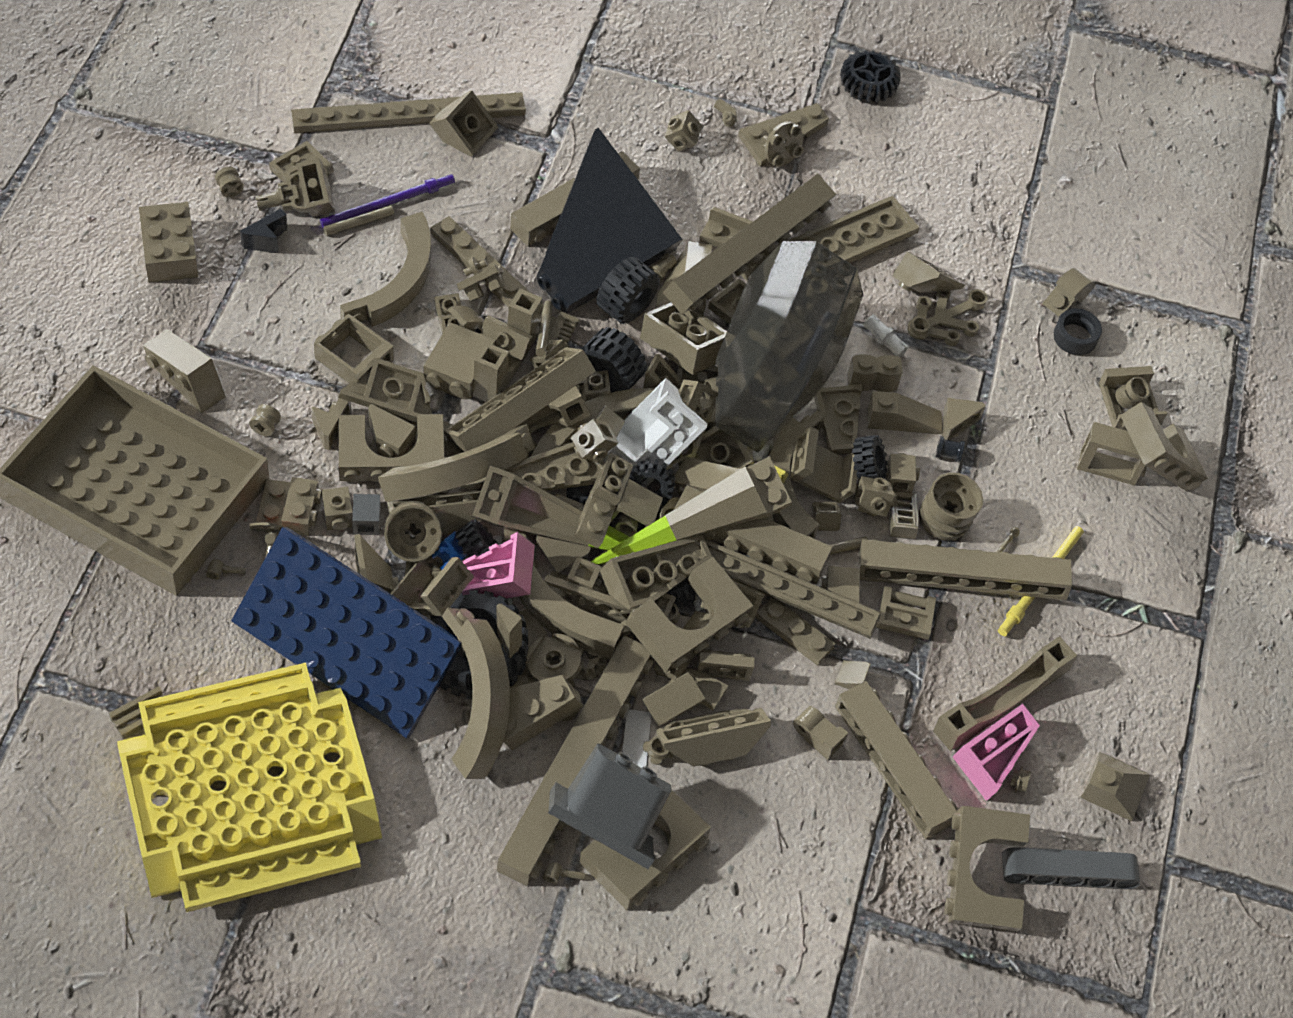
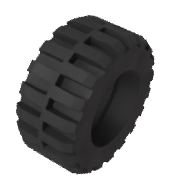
[429,590,528,699]

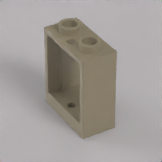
[314,313,394,383]
[1077,422,1147,486]

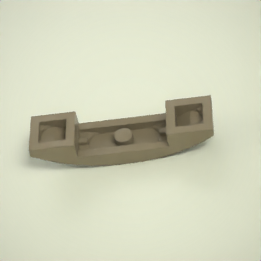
[567,557,676,618]

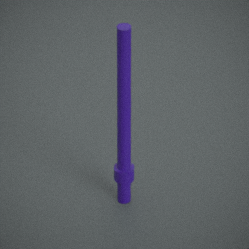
[320,174,455,228]

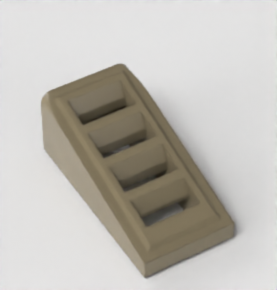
[890,491,919,539]

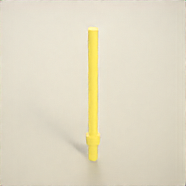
[998,526,1084,636]

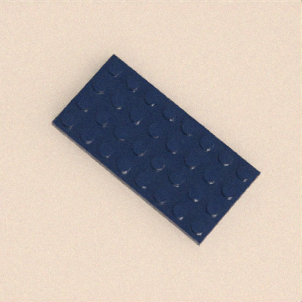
[231,527,462,738]

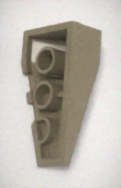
[655,241,712,316]
[600,534,712,609]

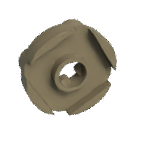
[527,633,582,683]

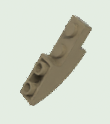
[575,453,633,548]

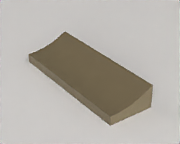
[444,347,596,452]

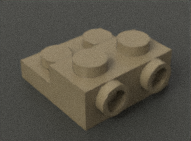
[255,477,323,536]

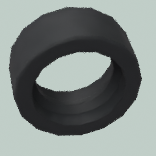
[1053,308,1102,355]

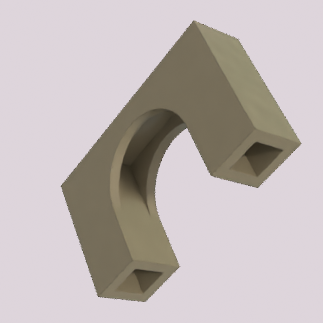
[473,289,543,402]
[1120,402,1208,491]
[339,414,444,483]
[626,557,753,673]
[579,789,711,911]
[945,805,1030,932]

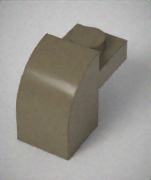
[1042,268,1096,317]

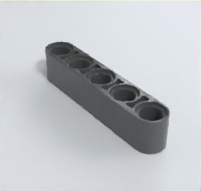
[1002,847,1140,889]

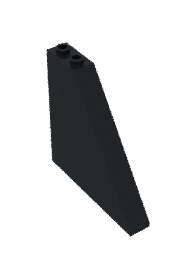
[536,127,682,314]

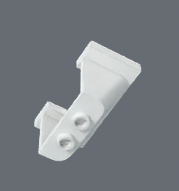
[603,378,707,488]

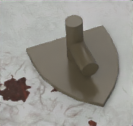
[249,522,304,558]

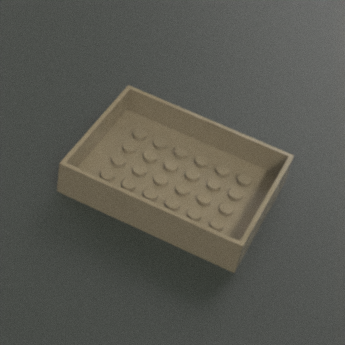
[0,365,269,596]

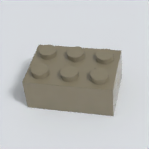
[139,202,199,283]
[640,303,732,375]

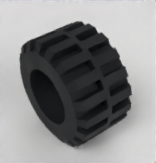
[597,257,660,324]
[581,327,647,393]

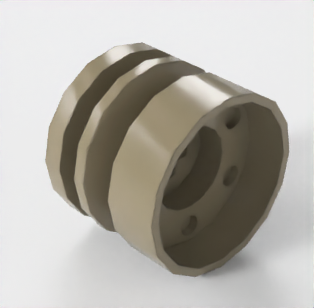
[918,472,983,541]
[384,501,442,562]

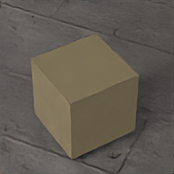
[609,479,663,537]

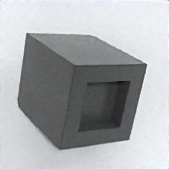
[352,494,380,535]

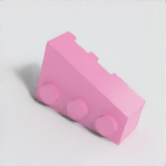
[462,532,535,599]
[952,704,1040,801]

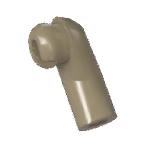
[714,98,737,127]

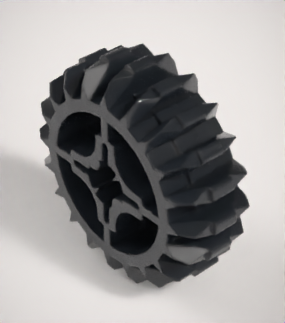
[840,49,901,104]

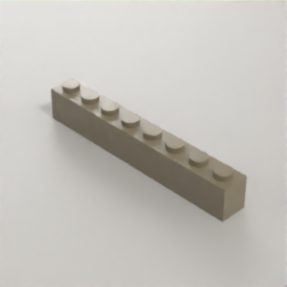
[858,539,1072,600]

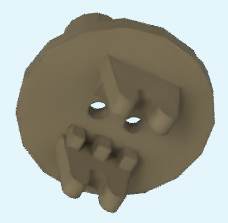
[761,121,804,167]

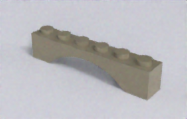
[933,636,1078,752]

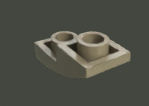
[434,293,464,334]
[576,370,611,402]

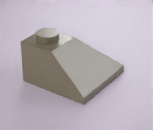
[429,90,498,156]
[892,251,964,293]
[688,418,754,469]
[354,534,399,594]
[1080,752,1150,821]

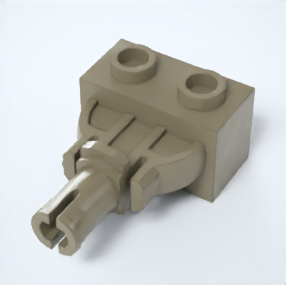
[256,158,336,218]

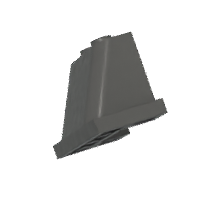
[548,743,672,869]

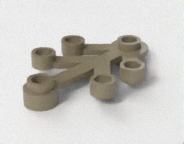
[907,289,988,346]

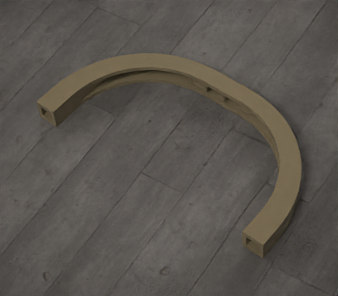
[504,388,722,660]

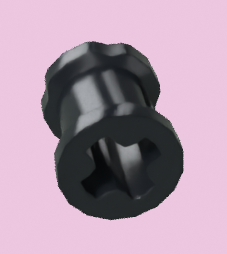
[935,436,965,463]

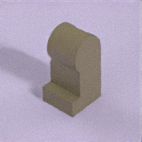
[793,706,848,760]

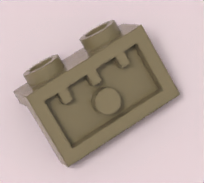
[699,207,753,248]
[697,650,755,681]

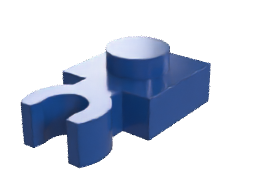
[432,531,467,569]

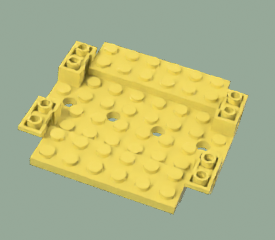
[117,663,382,913]

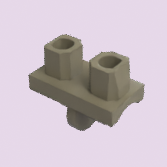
[456,257,504,301]

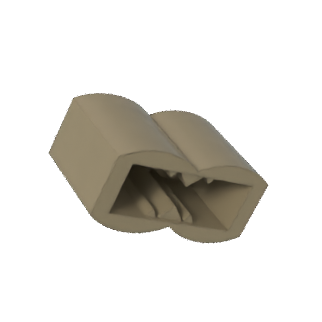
[847,354,903,392]

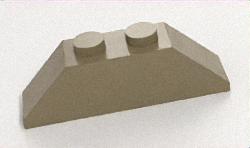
[387,490,482,536]
[656,708,771,767]

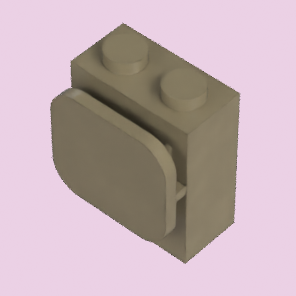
[423,322,495,399]

